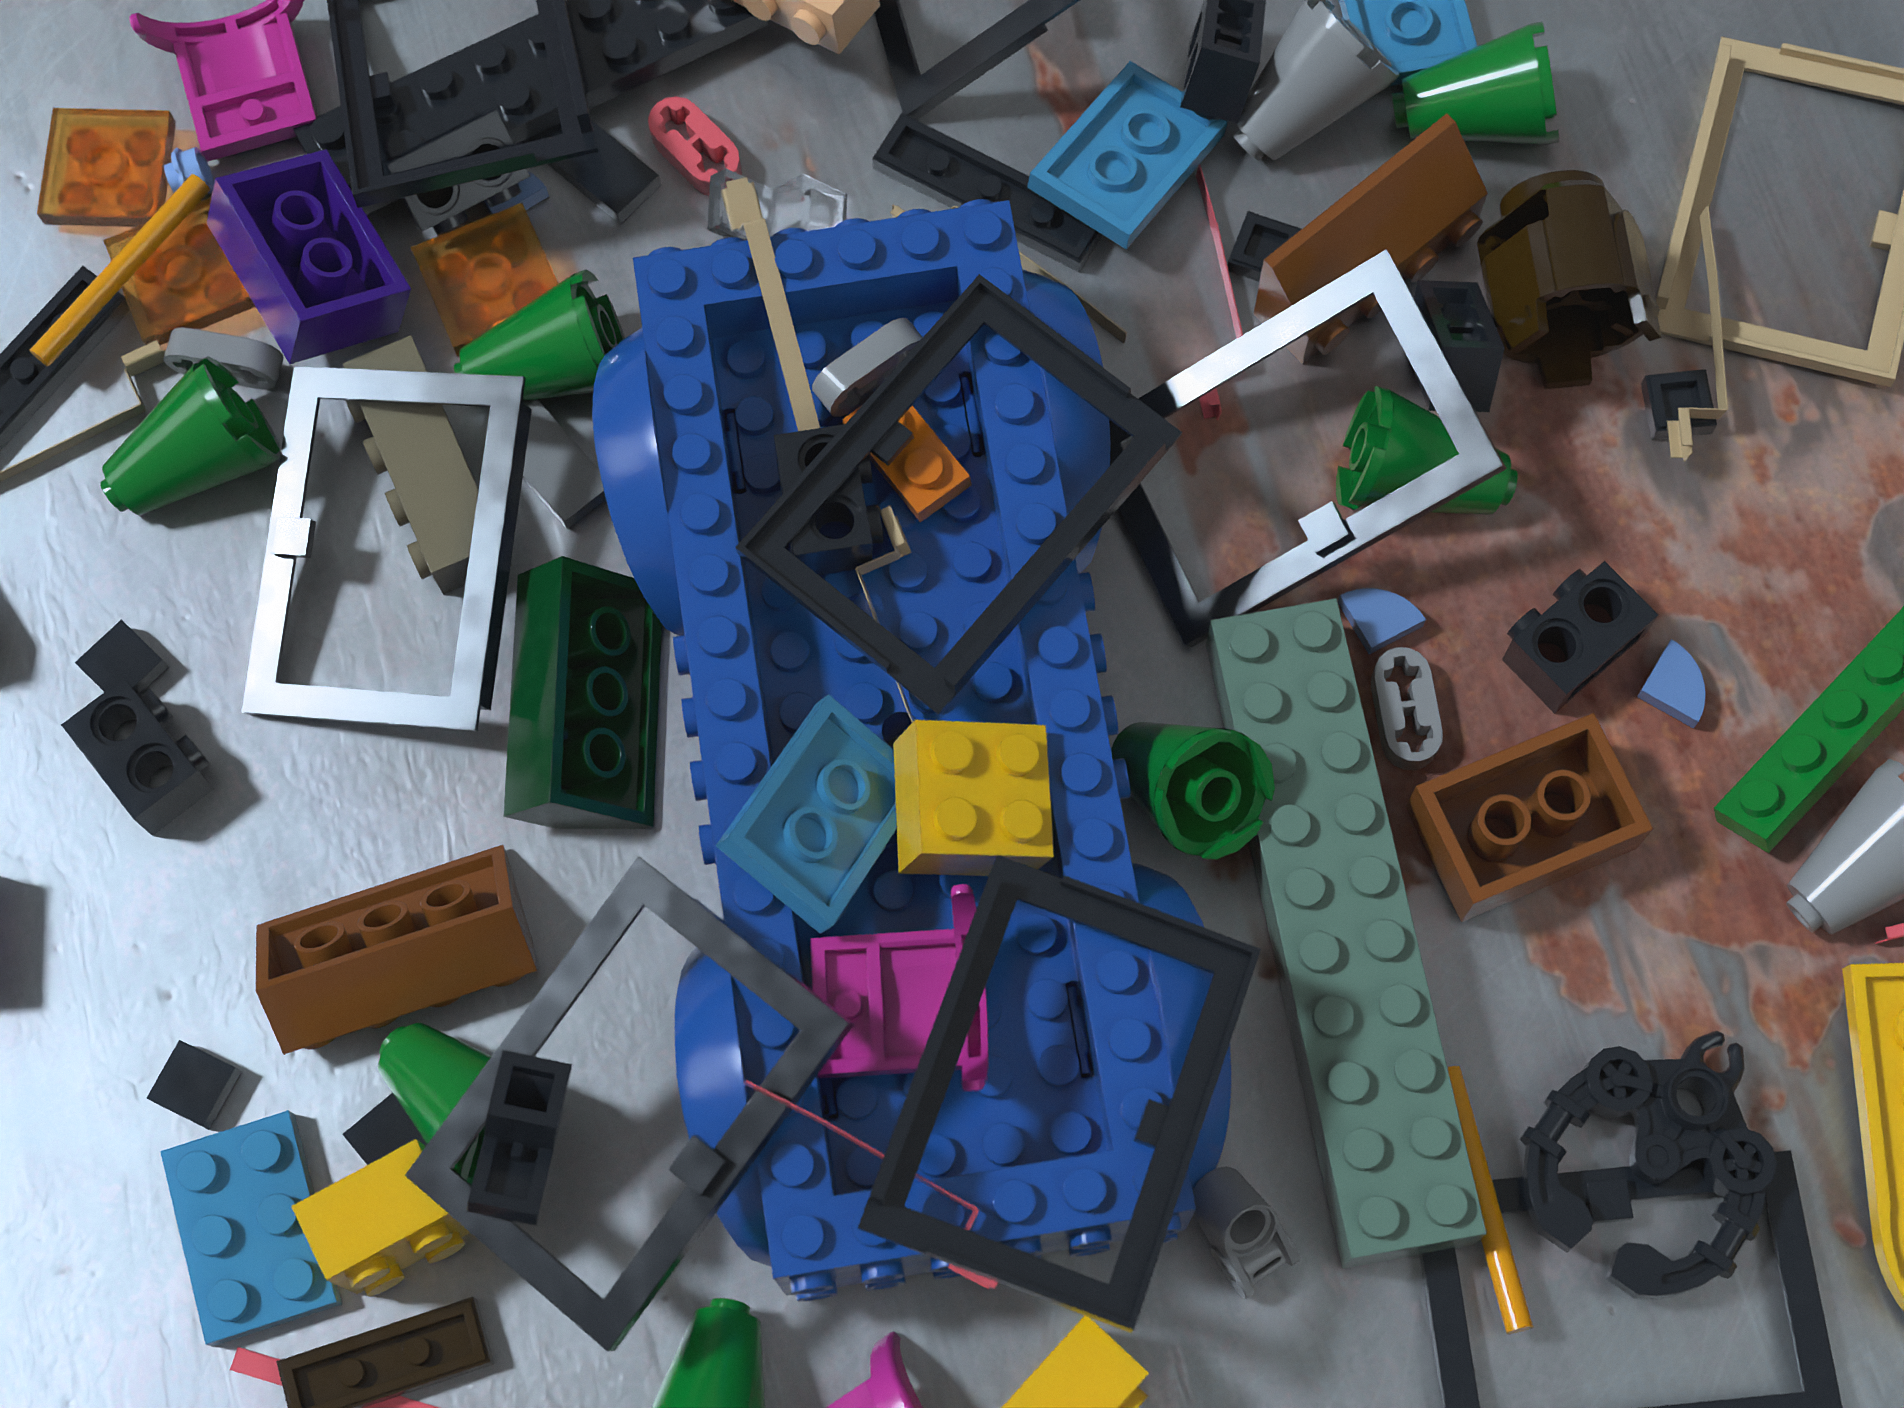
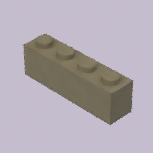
[342,335,512,595]

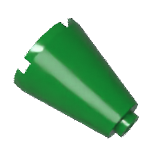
[1392,22,1559,145]
[454,269,625,401]
[100,356,280,516]
[1336,386,1518,515]
[1111,722,1275,859]
[378,1023,492,1185]
[651,1298,765,1408]

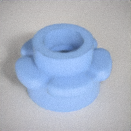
[164,147,215,204]

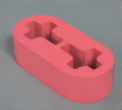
[648,96,742,197]

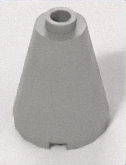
[1234,0,1400,161]
[1786,759,1904,935]

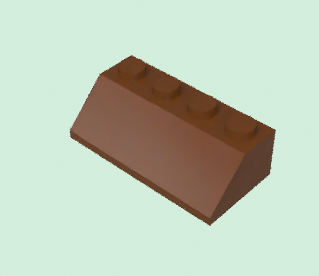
[1253,114,1488,364]
[255,845,537,1055]

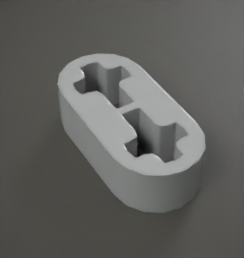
[812,318,923,417]
[163,327,284,389]
[1371,647,1443,770]

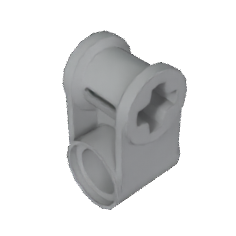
[1193,1167,1301,1299]

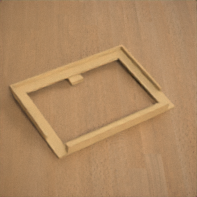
[1655,37,1904,387]

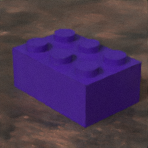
[207,149,411,364]

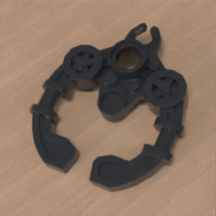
[1520,1030,1777,1300]

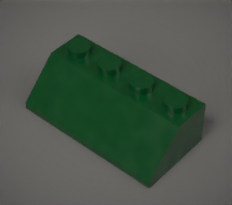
[503,556,662,829]

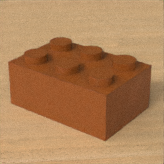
[1406,713,1653,922]

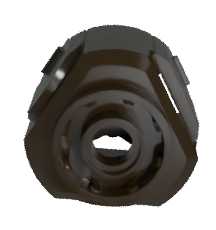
[1477,170,1661,389]

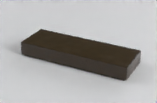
[276,1297,494,1408]

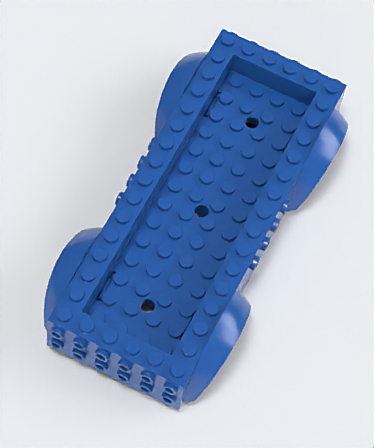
[592,199,1232,1302]

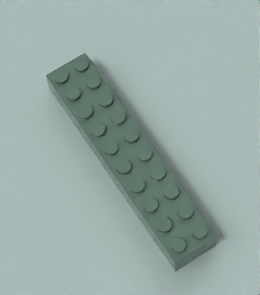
[1206,598,1487,1269]

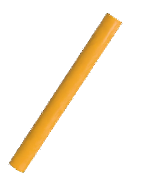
[30,174,210,367]
[1447,1066,1533,1334]

